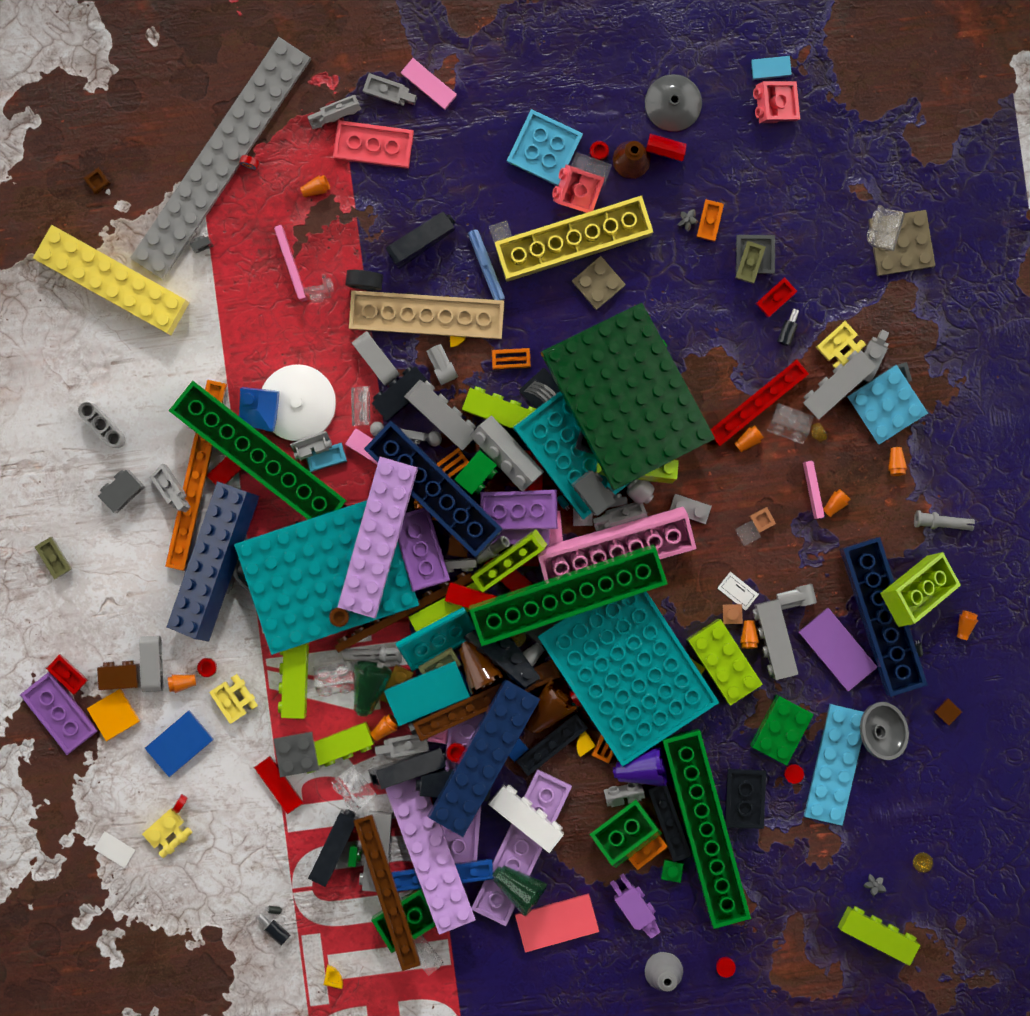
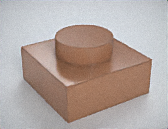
[749,507,776,533]
[722,604,743,624]

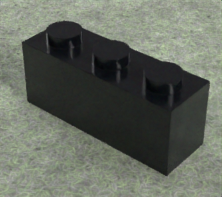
[372,366,429,422]

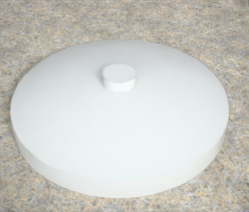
[262,365,336,441]

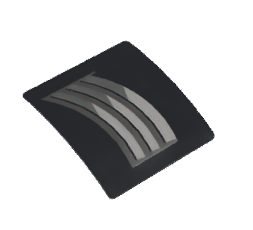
[519,368,560,409]

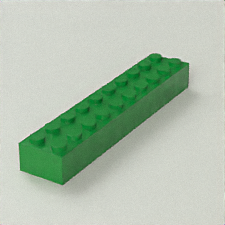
[169,380,347,519]
[469,545,668,646]
[662,728,751,929]

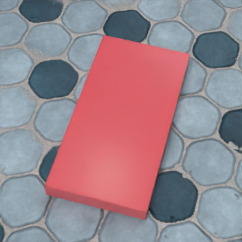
[333,120,414,169]
[515,893,599,952]

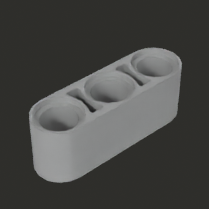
[351,331,400,386]
[78,402,125,448]
[139,636,163,692]

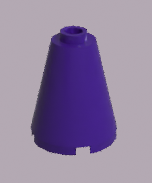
[613,747,667,786]

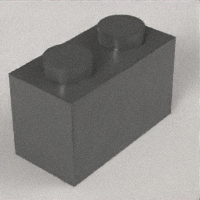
[98,470,145,513]
[571,470,616,516]

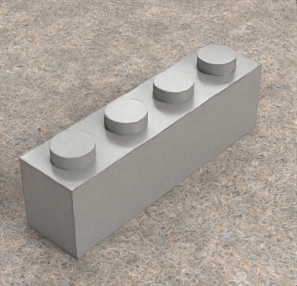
[803,350,877,420]
[404,380,476,450]
[470,415,544,492]
[752,599,798,680]
[359,811,393,892]

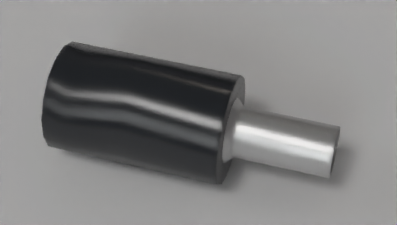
[777,309,799,347]
[257,913,291,946]

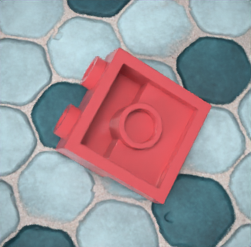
[753,81,800,123]
[552,164,605,213]

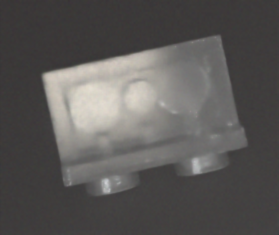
[867,205,905,251]
[304,273,334,303]
[768,403,814,444]
[313,661,356,697]
[331,764,377,812]

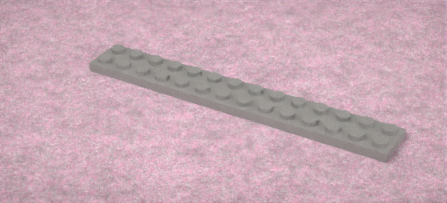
[130,37,311,280]

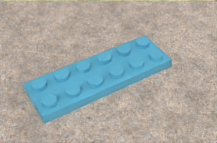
[804,704,864,826]

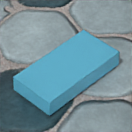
[751,56,792,80]
[306,443,347,472]

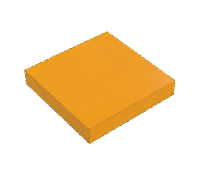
[87,689,140,741]

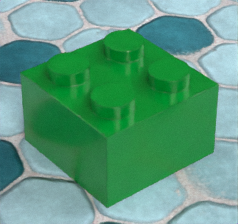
[454,450,497,496]

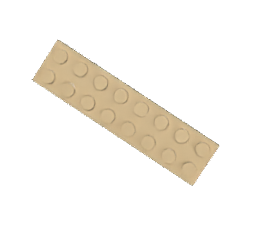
[349,290,504,340]

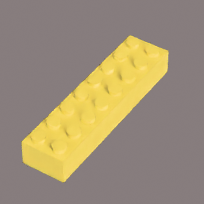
[495,196,653,282]
[33,225,190,335]

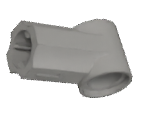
[426,344,458,385]
[776,584,817,610]

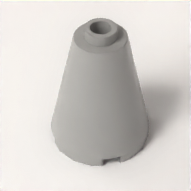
[645,952,683,991]

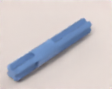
[468,230,505,300]

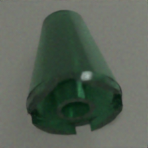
[354,661,392,717]
[492,865,548,917]

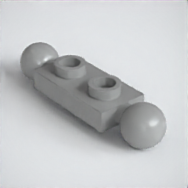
[370,422,442,446]

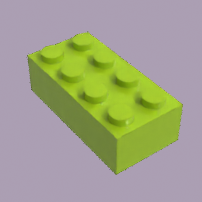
[880,552,961,627]
[686,619,763,706]

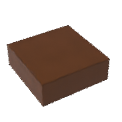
[83,167,111,194]
[934,698,962,726]

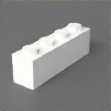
[488,784,564,853]

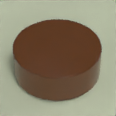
[329,607,349,627]

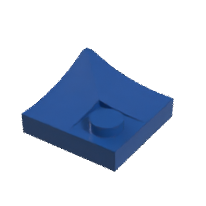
[239,387,279,432]

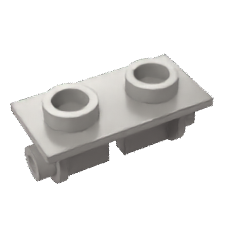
[290,431,332,461]
[604,783,645,807]

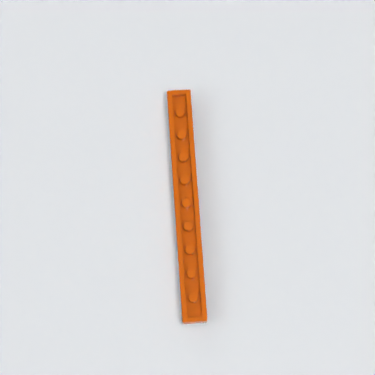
[165,380,227,571]

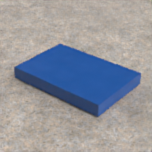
[145,710,214,777]

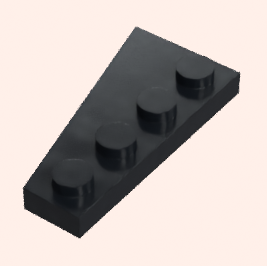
[464,629,540,690]

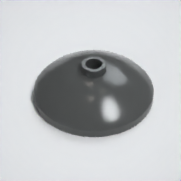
[645,74,702,132]
[860,702,909,760]

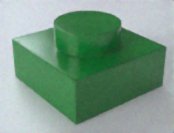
[348,844,362,867]
[661,859,684,883]

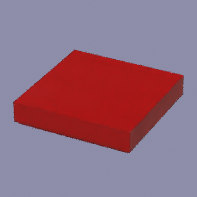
[646,134,687,161]

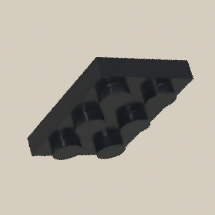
[725,768,766,829]

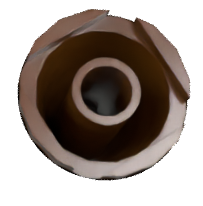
[613,141,651,179]
[459,641,505,696]
[525,681,577,734]

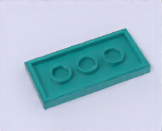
[396,607,476,671]
[384,661,470,726]

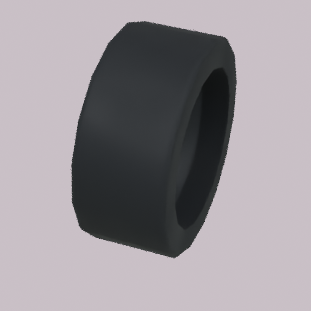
[345,270,383,291]

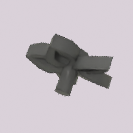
[678,209,698,232]
[863,874,886,896]

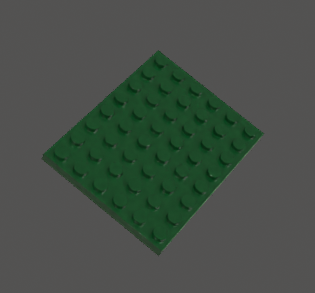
[540,303,715,491]

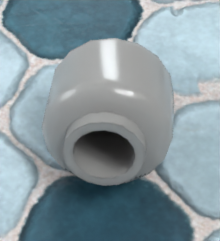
[626,479,654,504]

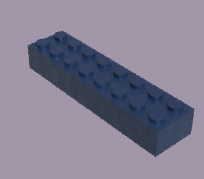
[364,421,504,558]
[166,481,260,642]
[839,537,928,697]
[427,680,540,837]

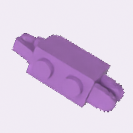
[610,873,660,938]

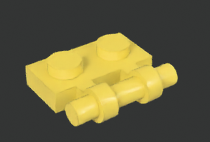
[816,321,866,368]
[209,674,258,724]
[142,808,193,858]

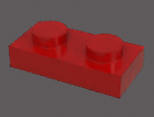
[756,277,797,318]
[46,654,89,695]

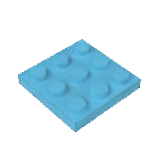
[507,109,583,186]
[847,365,928,444]

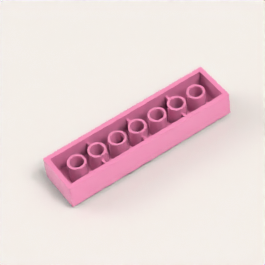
[537,507,696,581]

